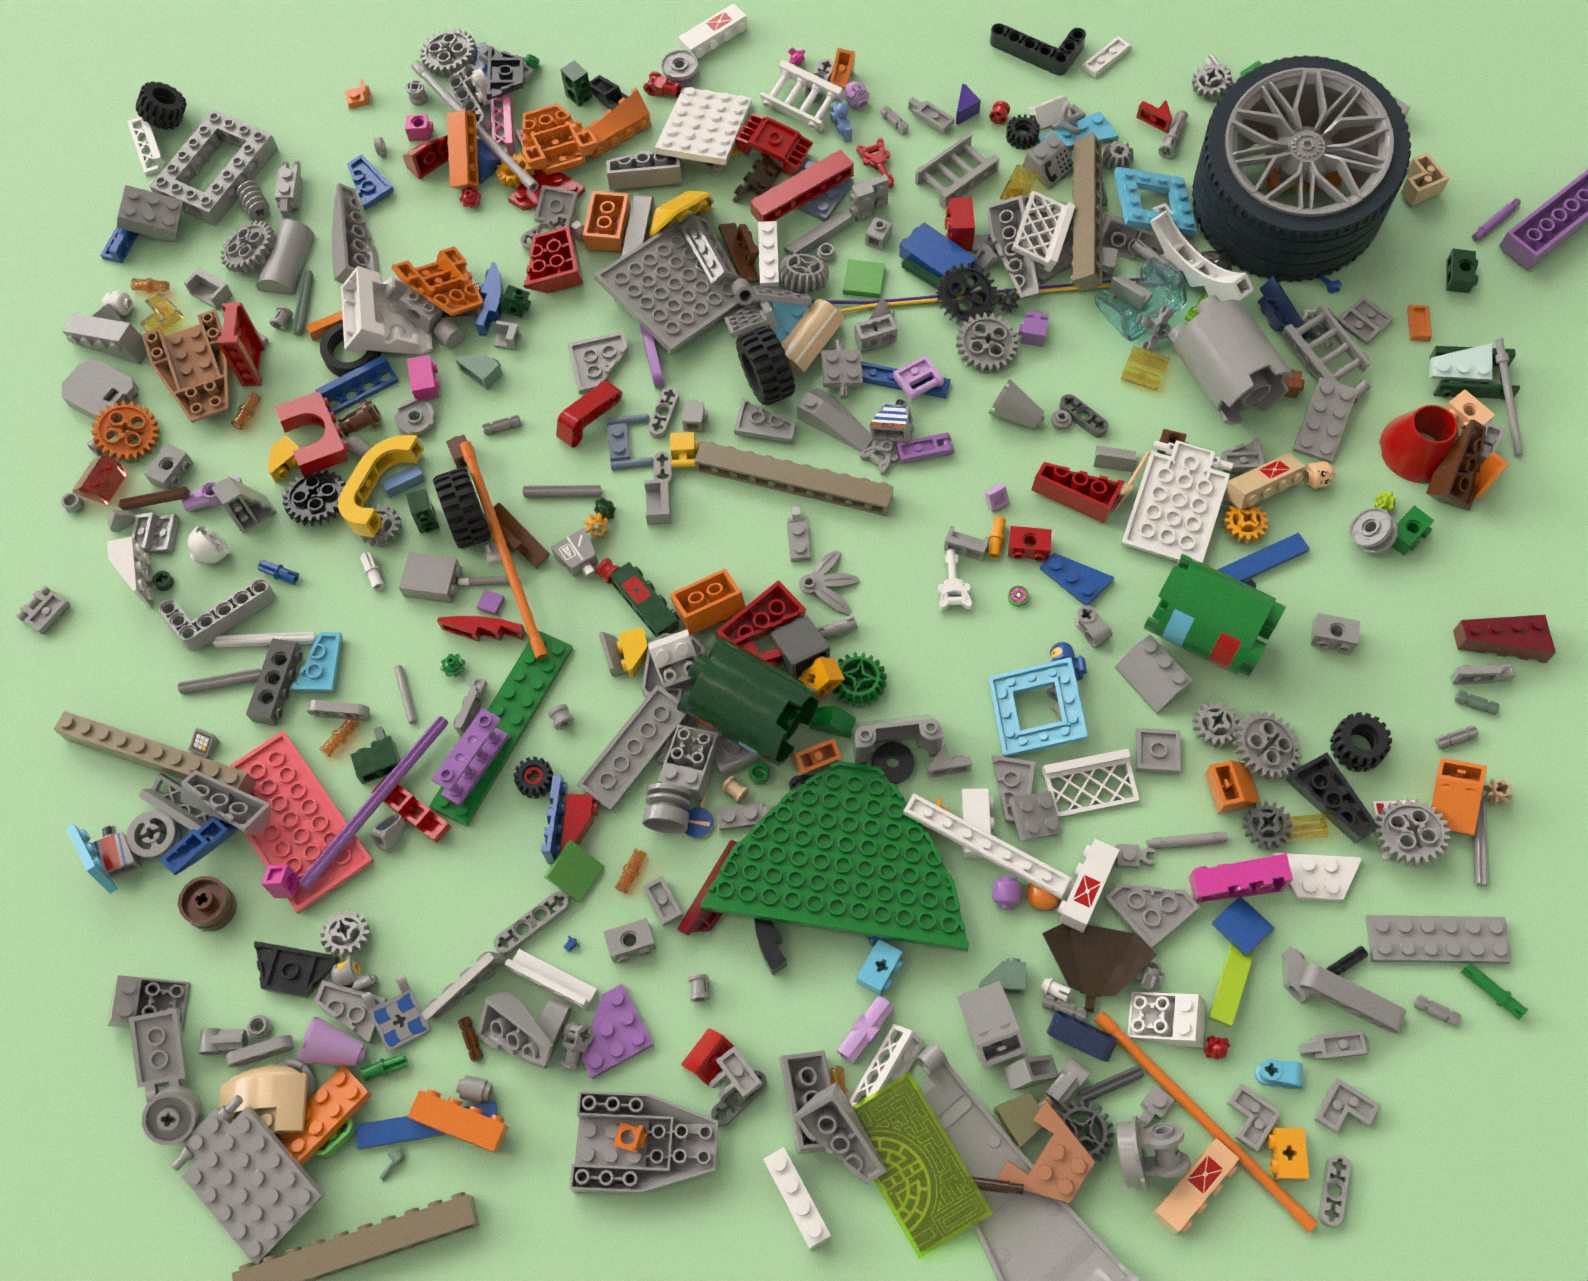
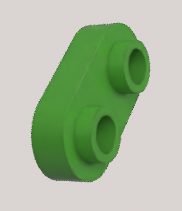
[315,1118,356,1158]

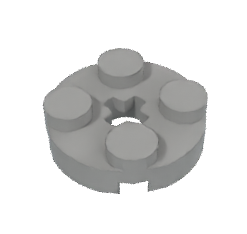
[395,399,435,436]

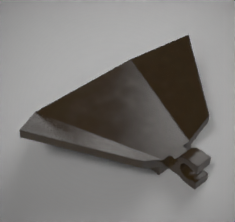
[1042,923,1157,1013]

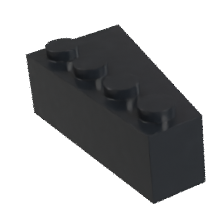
[1286,752,1378,844]

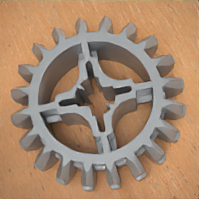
[778,253,829,293]

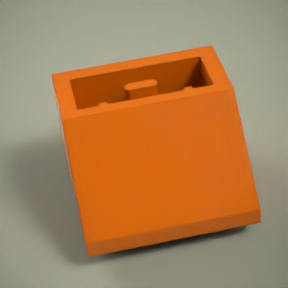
[1205,760,1261,814]

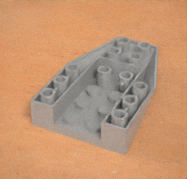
[570,1091,718,1193]

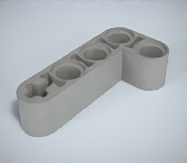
[447,64,491,133]

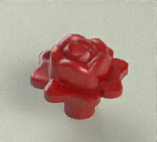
[459,187,482,208]
[1203,1036,1231,1060]

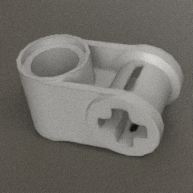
[1075,605,1112,647]

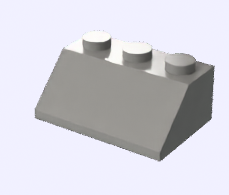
[1115,634,1193,714]

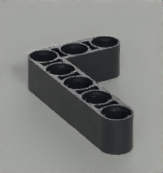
[990,23,1086,76]

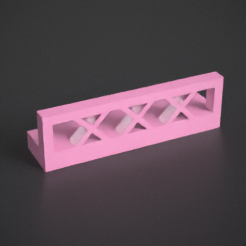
[490,93,515,155]

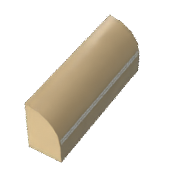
[781,299,846,375]

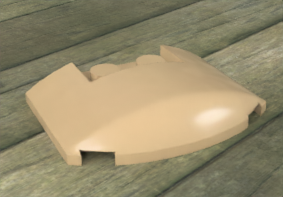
[219,1065,308,1135]

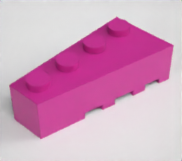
[1189,853,1293,903]

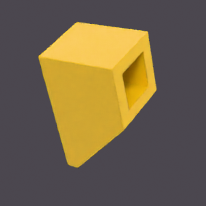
[268,435,300,483]
[617,627,648,678]

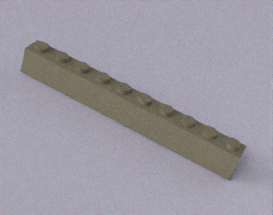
[1071,133,1102,292]
[695,441,894,516]
[53,711,256,794]
[232,1192,480,1281]

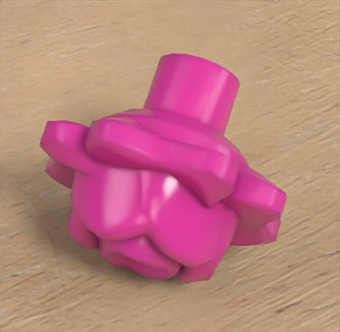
[788,47,806,66]

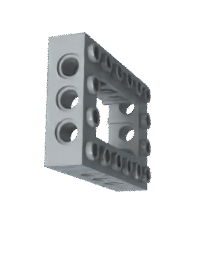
[149,110,278,226]

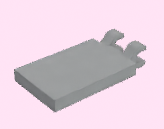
[129,1008,188,1103]

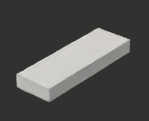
[1082,36,1131,78]

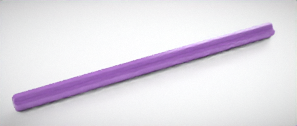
[298,716,448,890]

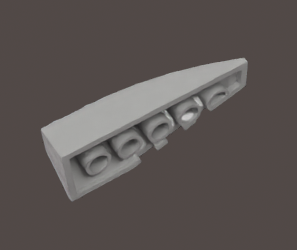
[332,183,378,284]
[985,195,1040,300]

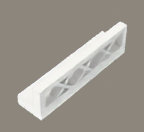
[127,117,166,176]
[504,949,598,1011]
[849,1024,925,1109]

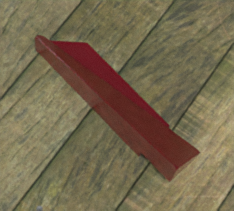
[677,840,737,936]

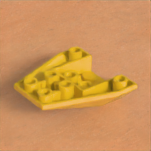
[648,191,715,239]

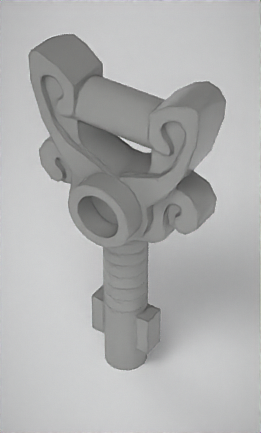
[860,424,914,475]

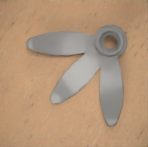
[799,551,859,614]

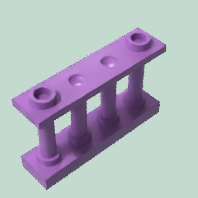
[431,708,509,807]

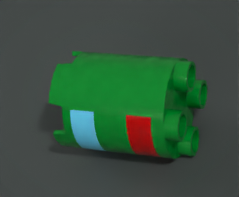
[1143,553,1286,676]

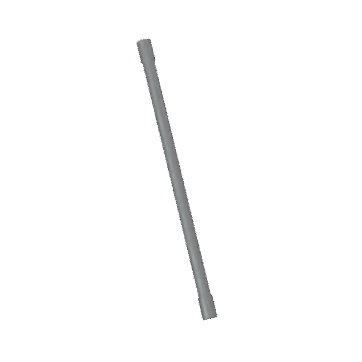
[411,60,539,192]

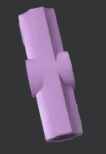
[181,477,243,512]
[837,996,894,1064]

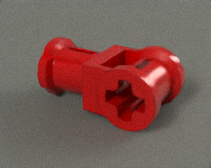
[643,71,681,98]

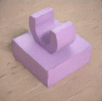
[984,484,1010,512]

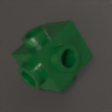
[500,285,531,318]

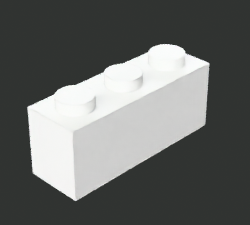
[961,789,994,858]

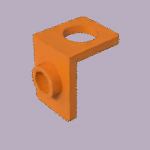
[613,1122,648,1154]

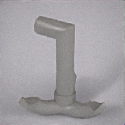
[1051,101,1086,135]

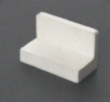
[1028,96,1071,129]

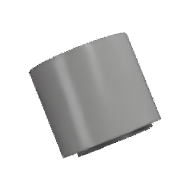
[434,318,464,349]

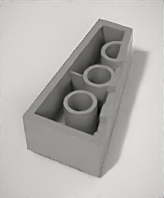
[606,150,682,190]
[62,313,147,365]

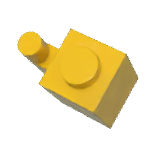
[670,432,699,468]

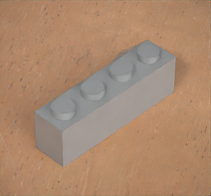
[181,770,271,836]

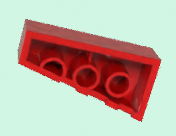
[715,580,806,645]

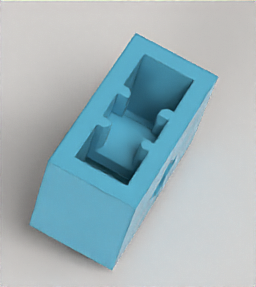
[856,939,904,996]

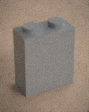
[399,552,462,603]

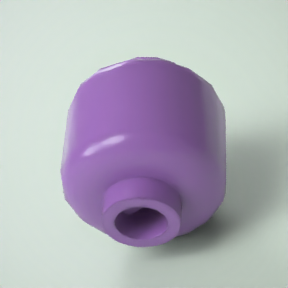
[992,876,1022,909]

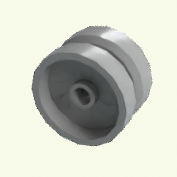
[142,1086,202,1145]

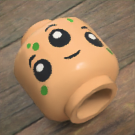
[1303,461,1335,489]

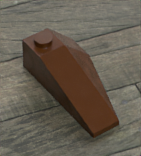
[1426,419,1486,510]

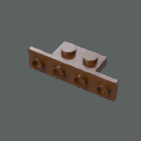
[718,223,760,283]
[485,503,550,569]

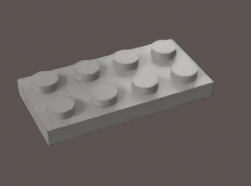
[1292,377,1359,464]

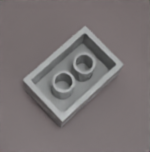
[117,185,183,243]

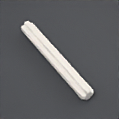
[213,632,317,648]

